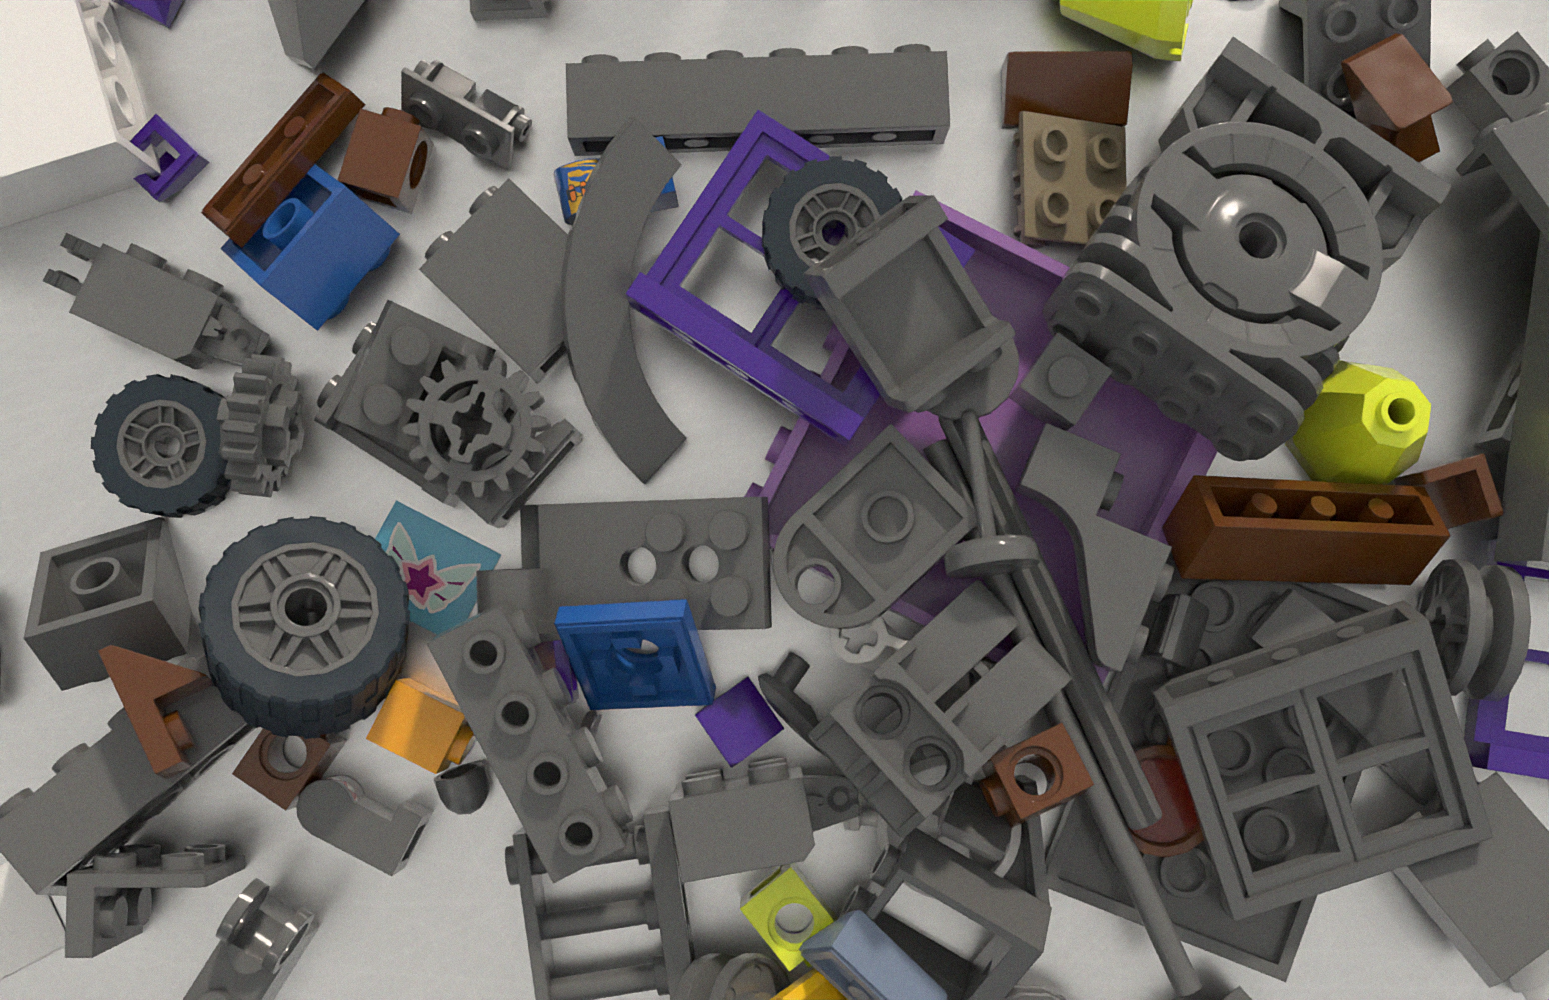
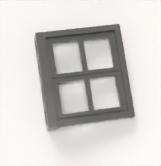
[1149,600,1493,922]

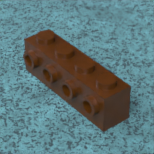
[1162,475,1451,586]

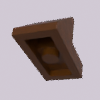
[1341,33,1453,163]
[98,645,213,780]

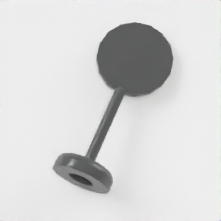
[927,316,1040,578]

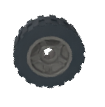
[762,156,903,311]
[90,374,232,518]

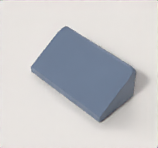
[799,910,947,1000]

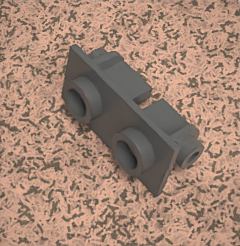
[401,60,532,170]

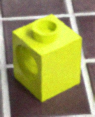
[740,863,838,972]

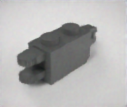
[43,233,270,370]

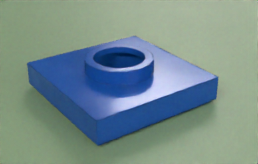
[554,599,716,710]

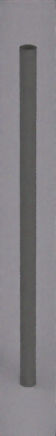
[923,439,1202,998]

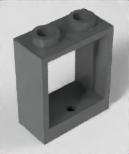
[839,828,1052,1000]

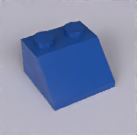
[220,164,400,331]

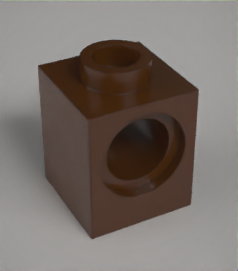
[337,107,434,214]
[979,723,1095,828]
[232,729,347,811]

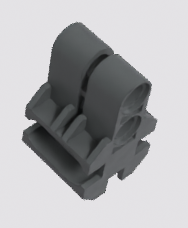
[809,579,1072,838]

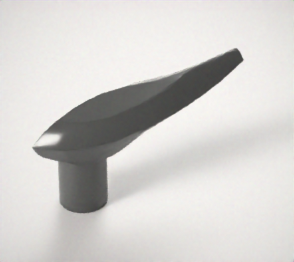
[758,652,825,756]

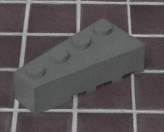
[0,656,255,896]

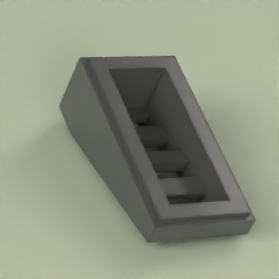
[457,419,583,528]

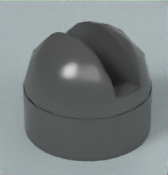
[434,762,490,815]

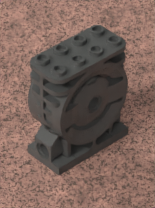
[1042,37,1452,462]

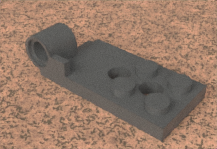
[476,496,772,634]

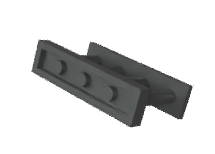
[505,804,696,1000]

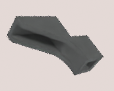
[1014,423,1174,672]

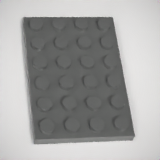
[1045,551,1399,982]

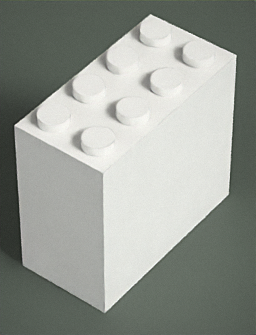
[0,0,161,228]

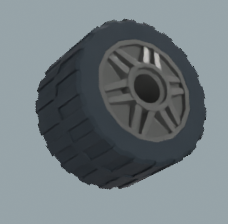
[198,516,410,739]

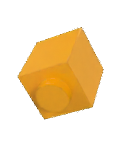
[366,678,476,774]

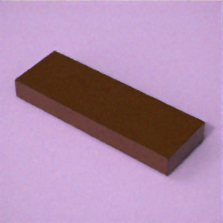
[201,72,366,247]

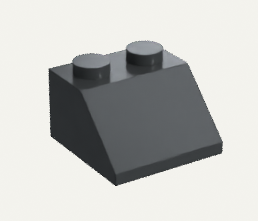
[23,516,191,691]

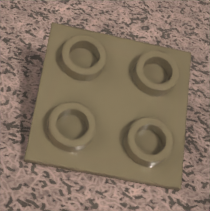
[1012,111,1127,249]

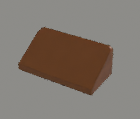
[1001,51,1133,127]

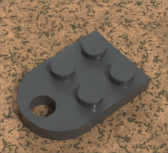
[773,424,978,629]

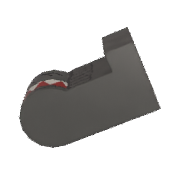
[296,775,434,876]

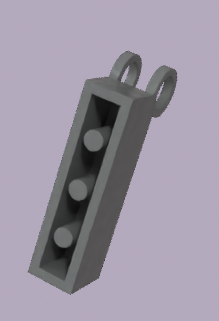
[183,878,320,1000]

